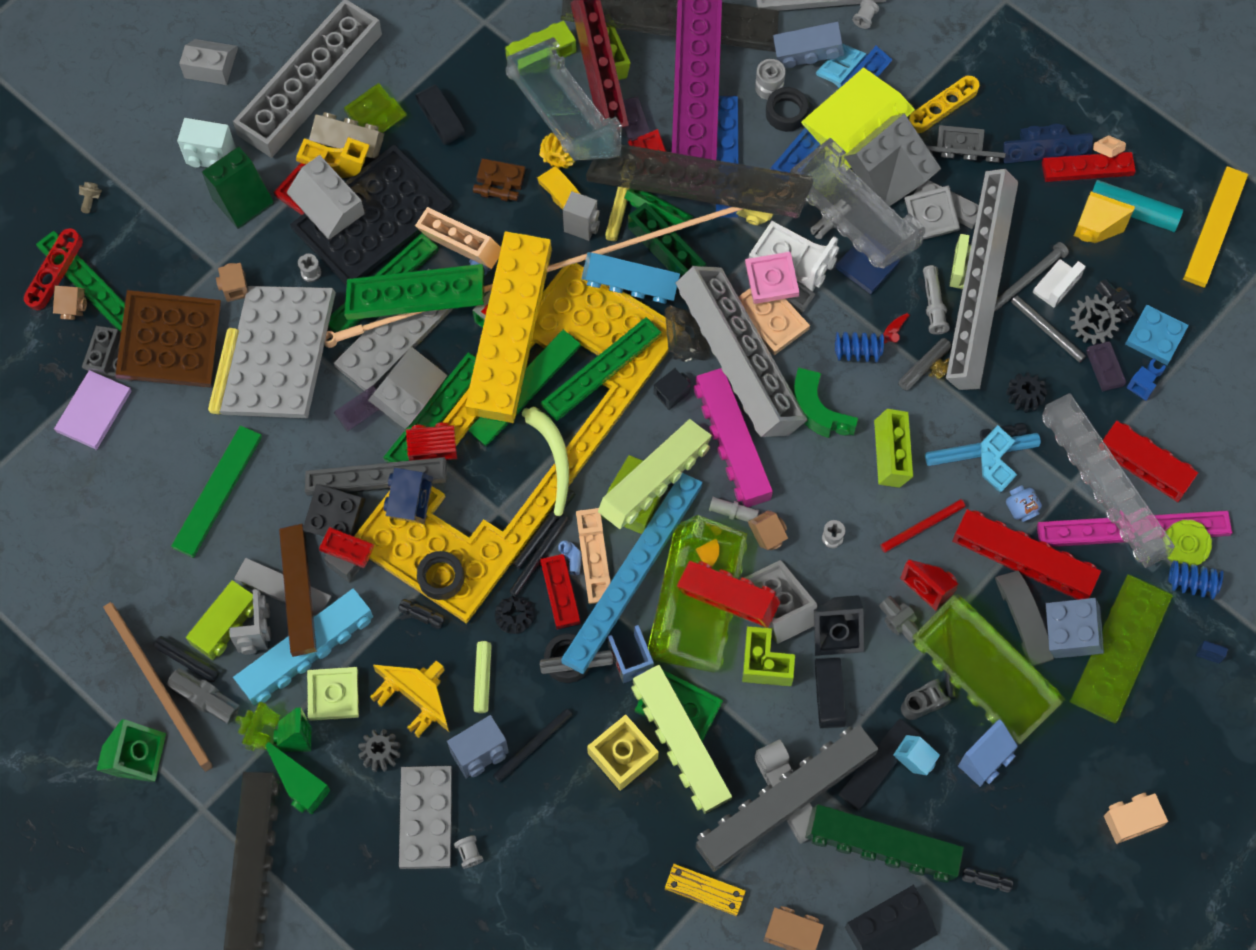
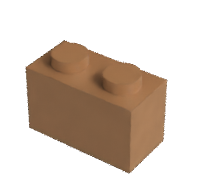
[763,906,824,950]

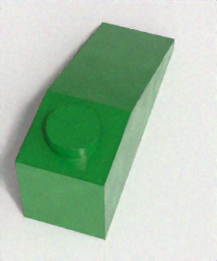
[273,708,312,752]
[265,742,330,815]

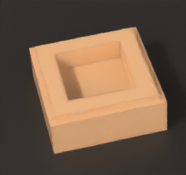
[1093,135,1126,158]

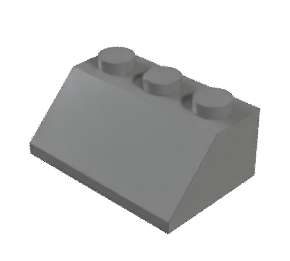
[287,155,365,240]

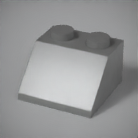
[179,39,238,85]

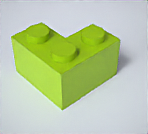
[742,626,795,686]

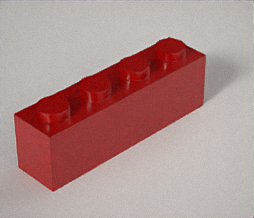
[1097,421,1199,502]
[677,560,781,628]

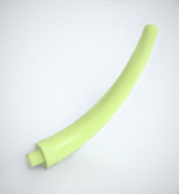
[522,407,569,516]

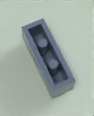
[773,22,844,68]

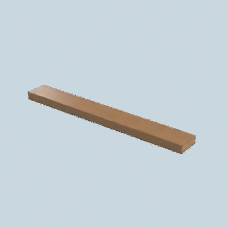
[103,602,213,772]

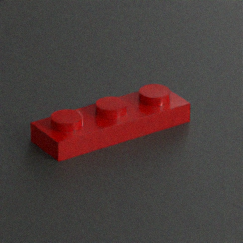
[540,554,580,629]

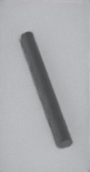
[1011,295,1086,363]

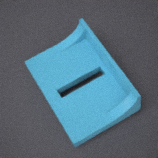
[816,43,867,88]

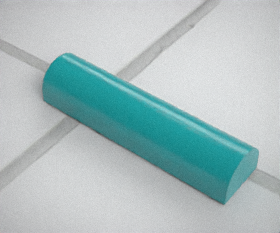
[1092,180,1183,232]

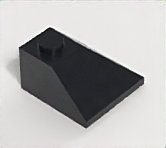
[814,595,864,656]

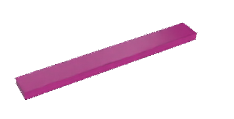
[1037,511,1232,547]

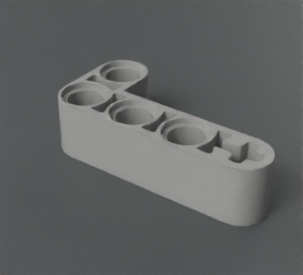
[755,739,812,844]

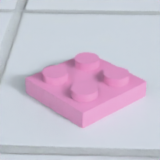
[745,252,799,304]

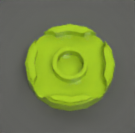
[1162,520,1212,568]

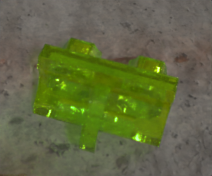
[235,702,280,751]

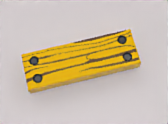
[665,864,746,916]

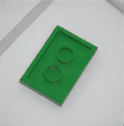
[635,670,723,742]

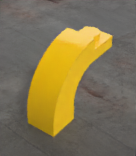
[296,137,370,178]

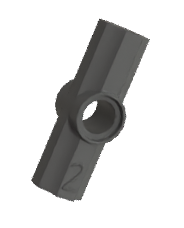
[167,668,241,725]

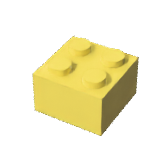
[587,715,659,791]

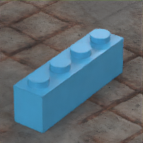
[581,252,680,304]

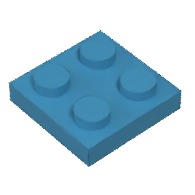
[1125,305,1189,365]

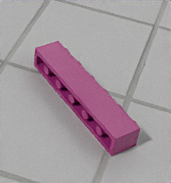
[693,368,773,507]

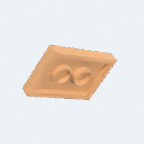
[738,289,810,355]

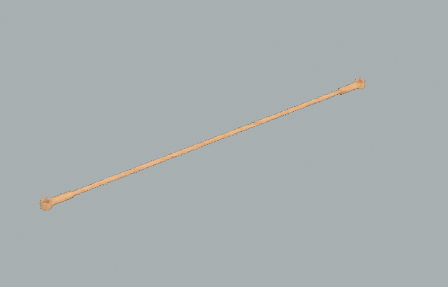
[324,183,797,348]

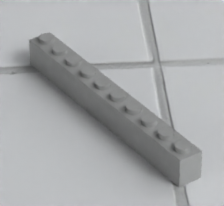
[946,169,1018,390]

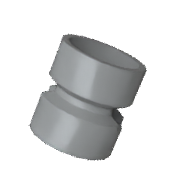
[755,59,785,100]

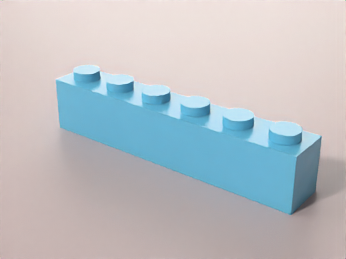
[233,588,373,706]

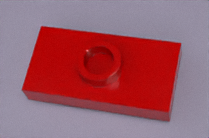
[319,527,374,568]

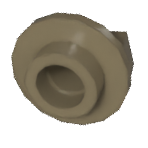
[79,182,102,213]

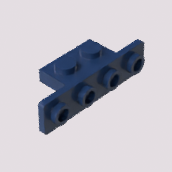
[1003,124,1093,163]

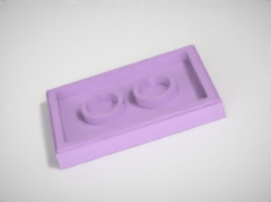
[54,370,132,450]

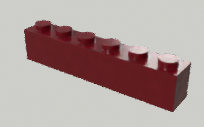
[571,0,629,134]

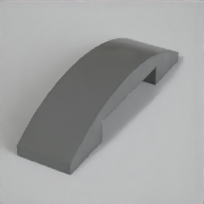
[995,571,1054,667]

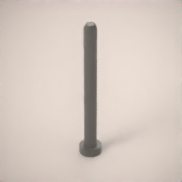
[994,242,1069,311]

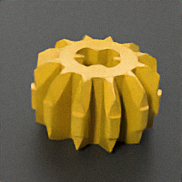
[539,132,578,169]

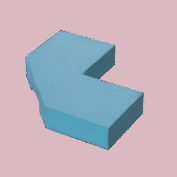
[980,425,1017,492]

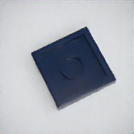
[836,234,900,294]

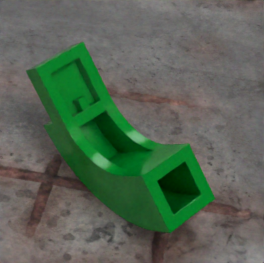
[793,367,858,438]

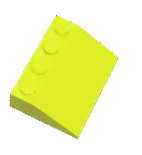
[801,67,915,172]

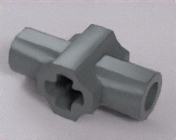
[879,596,923,643]

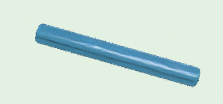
[925,433,1041,466]

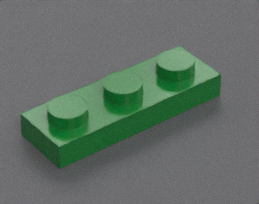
[624,186,693,229]

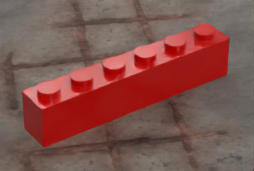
[952,509,1101,600]

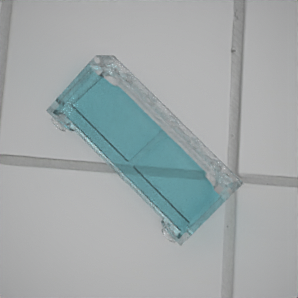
[506,37,621,160]

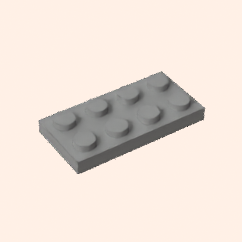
[399,766,452,869]

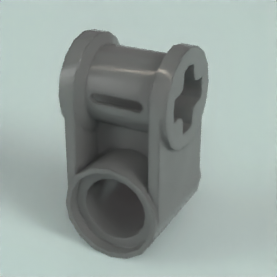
[901,679,951,720]

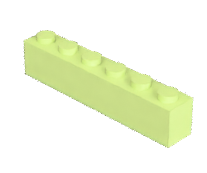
[598,419,712,529]
[631,665,732,814]

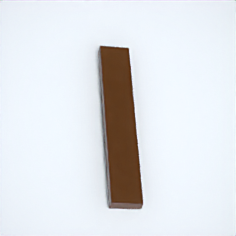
[279,524,317,657]

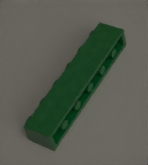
[805,804,964,883]

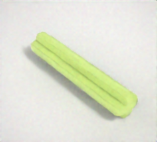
[474,641,491,713]

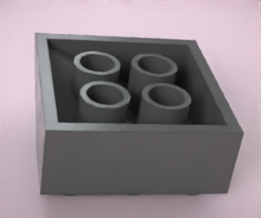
[844,113,941,211]

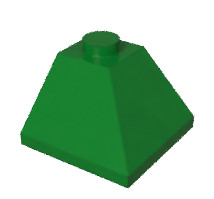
[97,719,166,782]

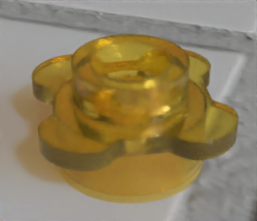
[928,358,949,380]

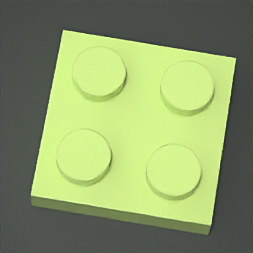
[307,667,359,721]

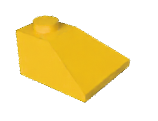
[1074,192,1135,243]

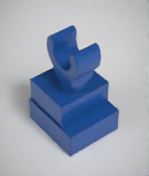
[1127,358,1166,401]

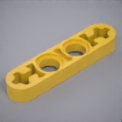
[909,76,979,133]

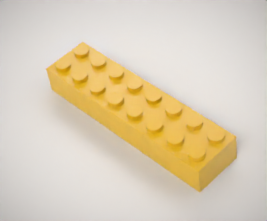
[465,231,552,423]

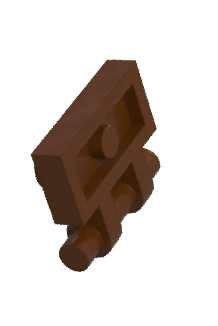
[473,159,526,202]

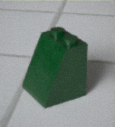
[202,146,274,229]

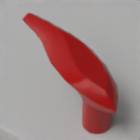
[883,313,910,343]

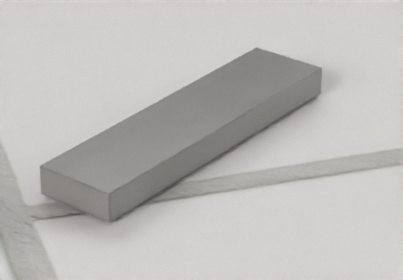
[234,558,332,616]

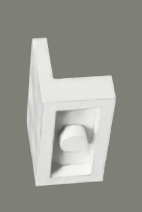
[1033,260,1086,308]

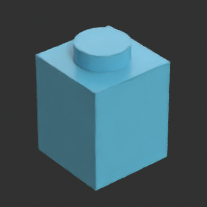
[893,735,940,775]

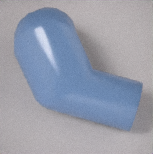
[558,540,582,575]

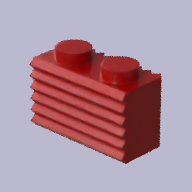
[406,422,457,461]

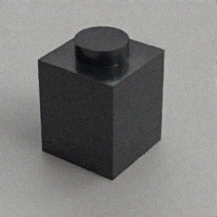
[654,368,691,410]

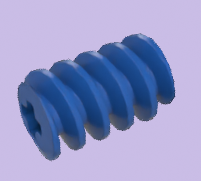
[835,332,884,363]
[1168,560,1223,600]

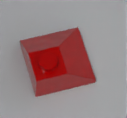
[900,559,959,611]

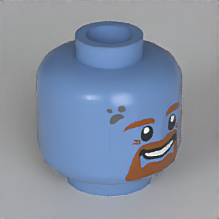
[1006,485,1042,522]

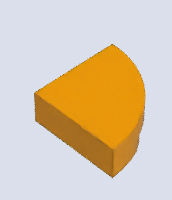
[695,539,719,567]

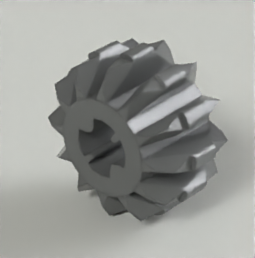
[358,729,401,772]

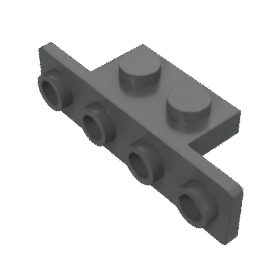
[926,125,1006,163]

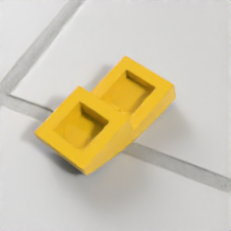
[537,166,580,209]

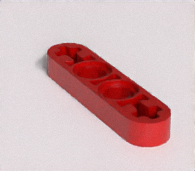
[24,228,83,311]

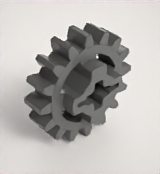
[1069,294,1121,345]

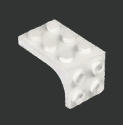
[748,221,839,292]

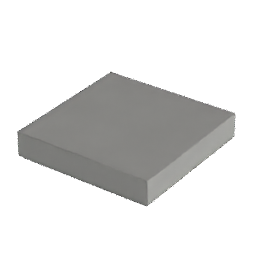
[904,186,960,242]

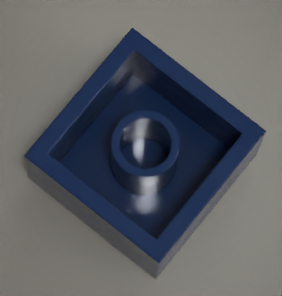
[384,468,433,525]

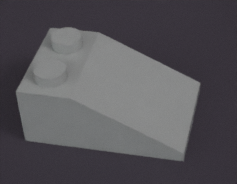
[369,347,448,429]
[744,560,817,644]

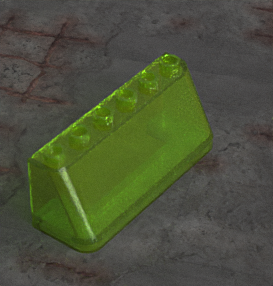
[648,514,747,673]
[912,594,1065,744]

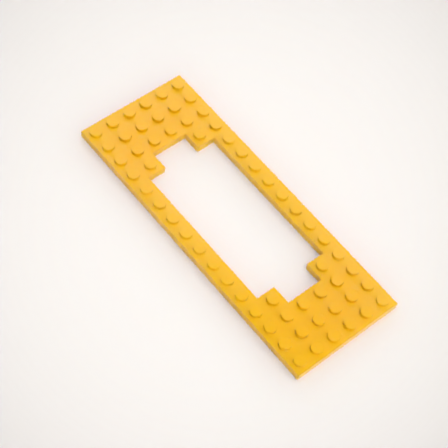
[354,263,683,624]

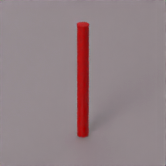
[880,499,966,553]

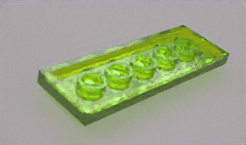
[1070,574,1173,724]

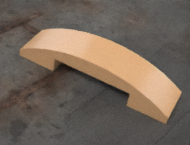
[576,508,611,604]

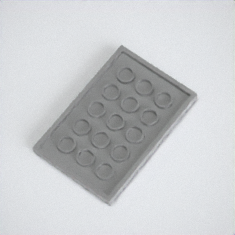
[220,286,336,418]

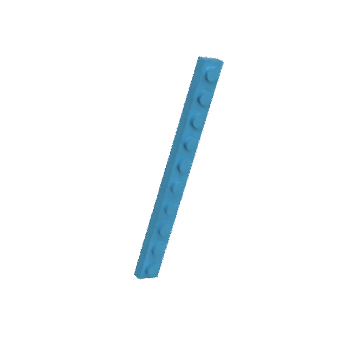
[561,473,703,674]

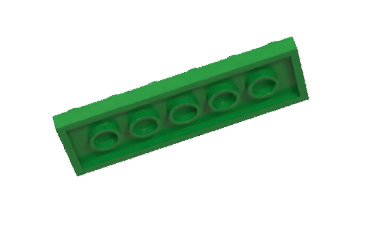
[345,264,485,320]

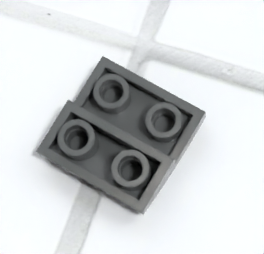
[82,326,132,382]

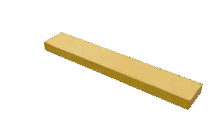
[1183,166,1248,288]

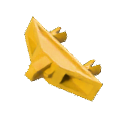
[370,661,449,738]

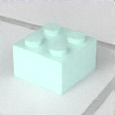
[177,118,236,167]

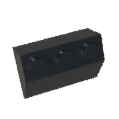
[845,884,938,950]

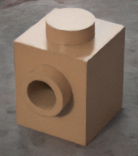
[216,263,248,302]
[53,286,87,320]
[748,510,788,550]

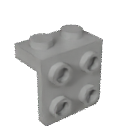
[229,589,271,655]

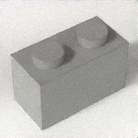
[563,191,600,241]

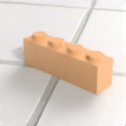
[415,207,501,269]

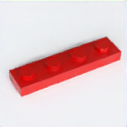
[1042,152,1136,182]

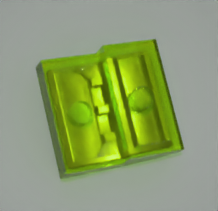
[343,83,407,133]

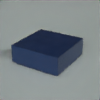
[1196,641,1228,664]

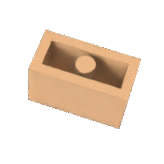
[1104,793,1168,844]

